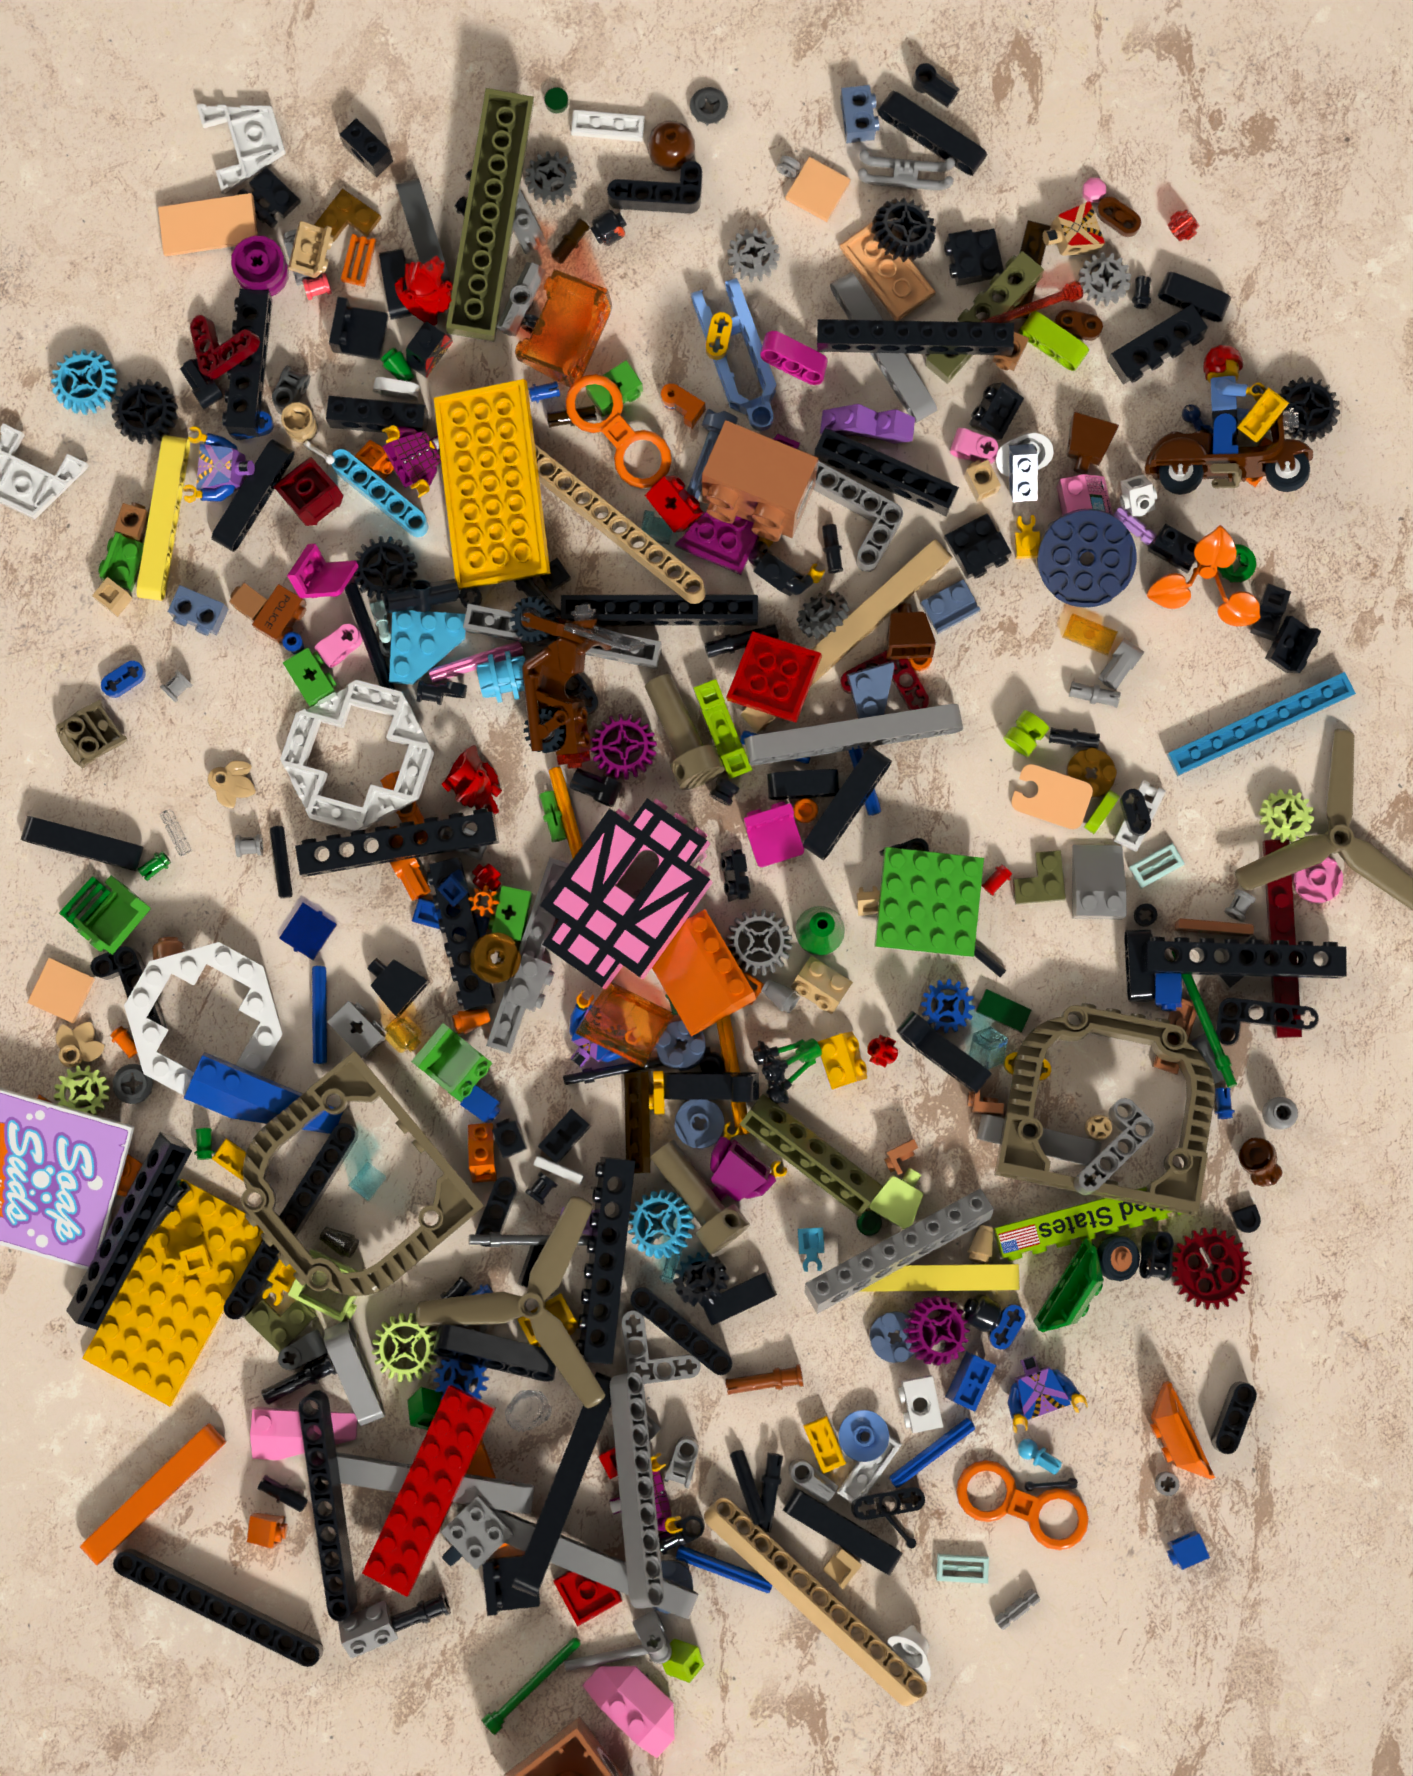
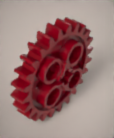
[1171,1227,1252,1310]

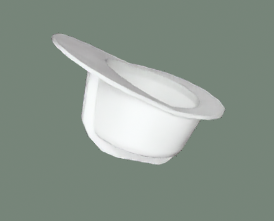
[996,433,1054,477]
[887,1625,931,1683]

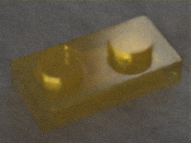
[1062,613,1118,656]

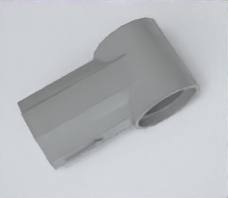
[1098,638,1144,690]
[789,1459,839,1504]

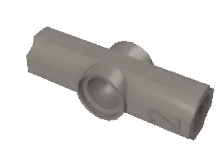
[497,262,546,336]

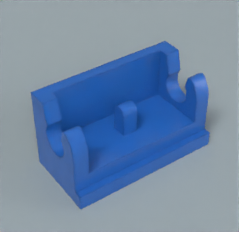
[945,1351,996,1412]

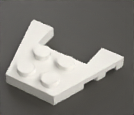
[197,104,286,194]
[0,423,89,519]

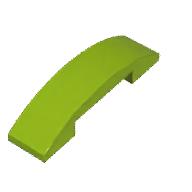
[693,679,752,780]

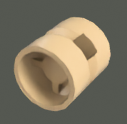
[281,402,318,443]

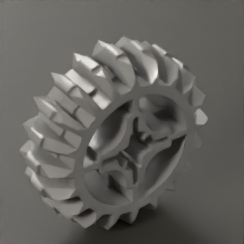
[726,909,792,976]

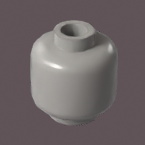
[1262,1097,1298,1130]

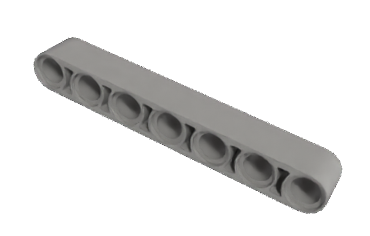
[830,272,937,423]

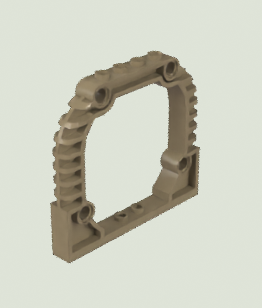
[994,1003,1215,1216]
[241,1051,484,1296]

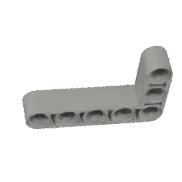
[813,461,903,572]

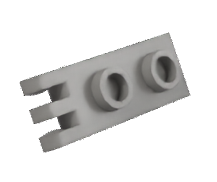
[513,190,547,254]

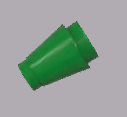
[380,348,415,382]

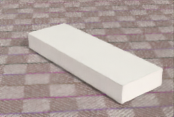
[571,109,645,142]
[837,1435,902,1503]

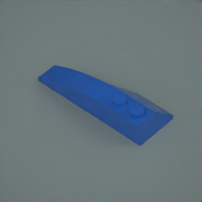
[184,1052,344,1134]

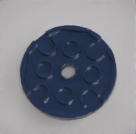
[1037,509,1137,608]

